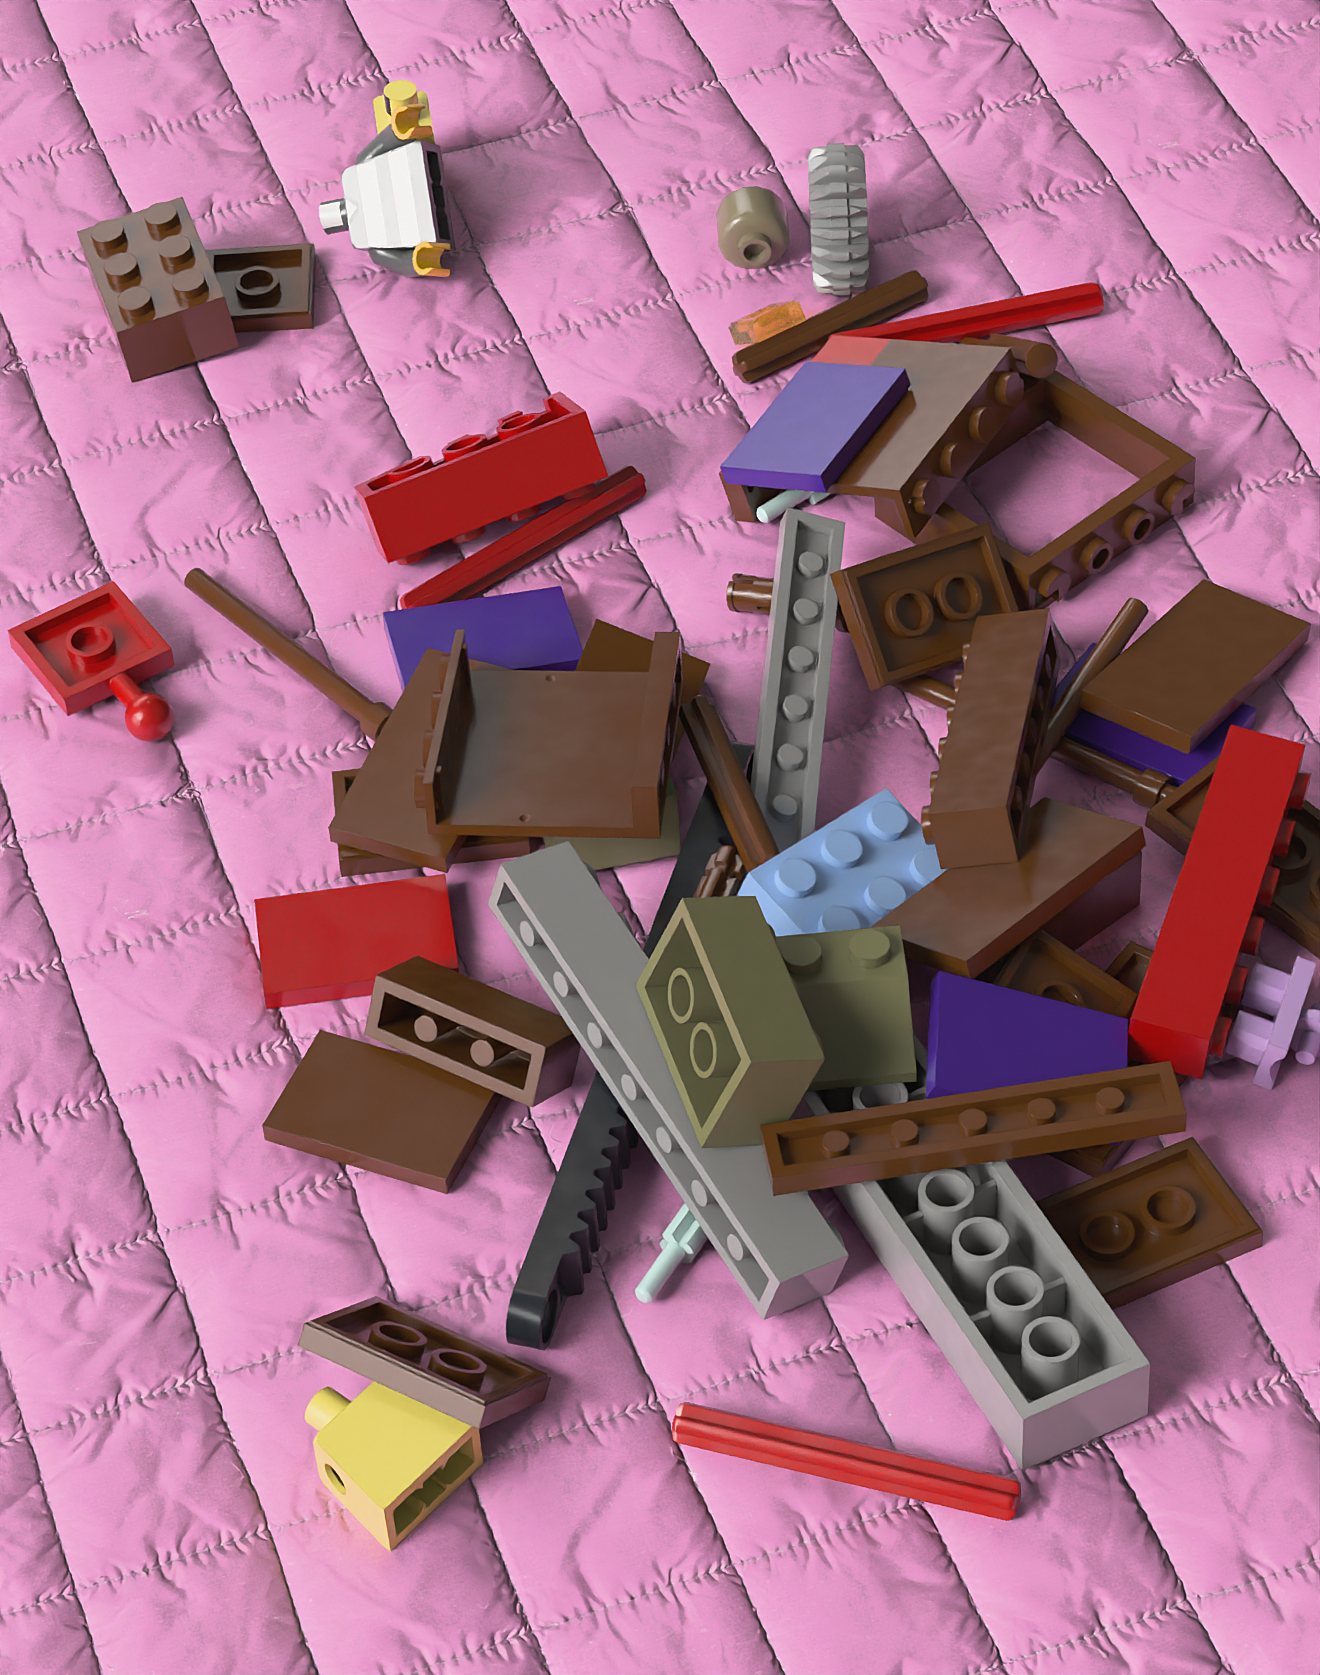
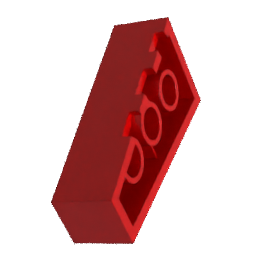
[354,391,609,565]

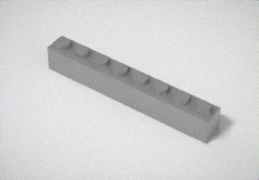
[488,841,849,1321]

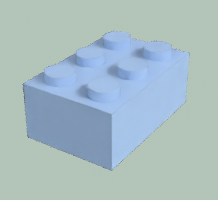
[737,788,947,936]

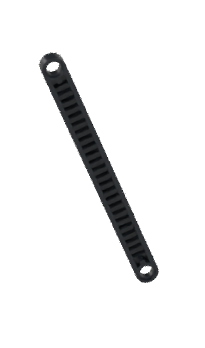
[506,741,755,1351]

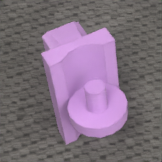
[1224,956,1320,1090]

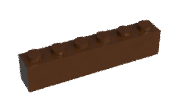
[921,608,1061,869]

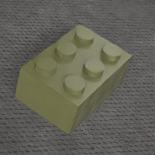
[636,896,825,1148]

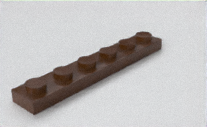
[760,1061,1187,1196]

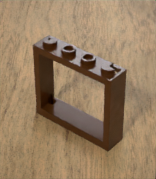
[874,370,1196,612]

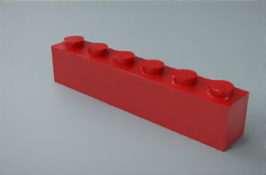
[1127,724,1312,1080]

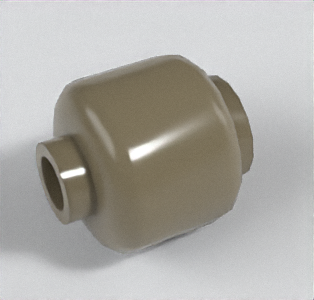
[716,186,789,269]

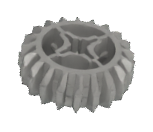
[808,143,869,296]

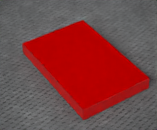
[254,874,459,1009]

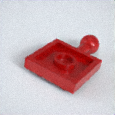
[8,581,175,742]

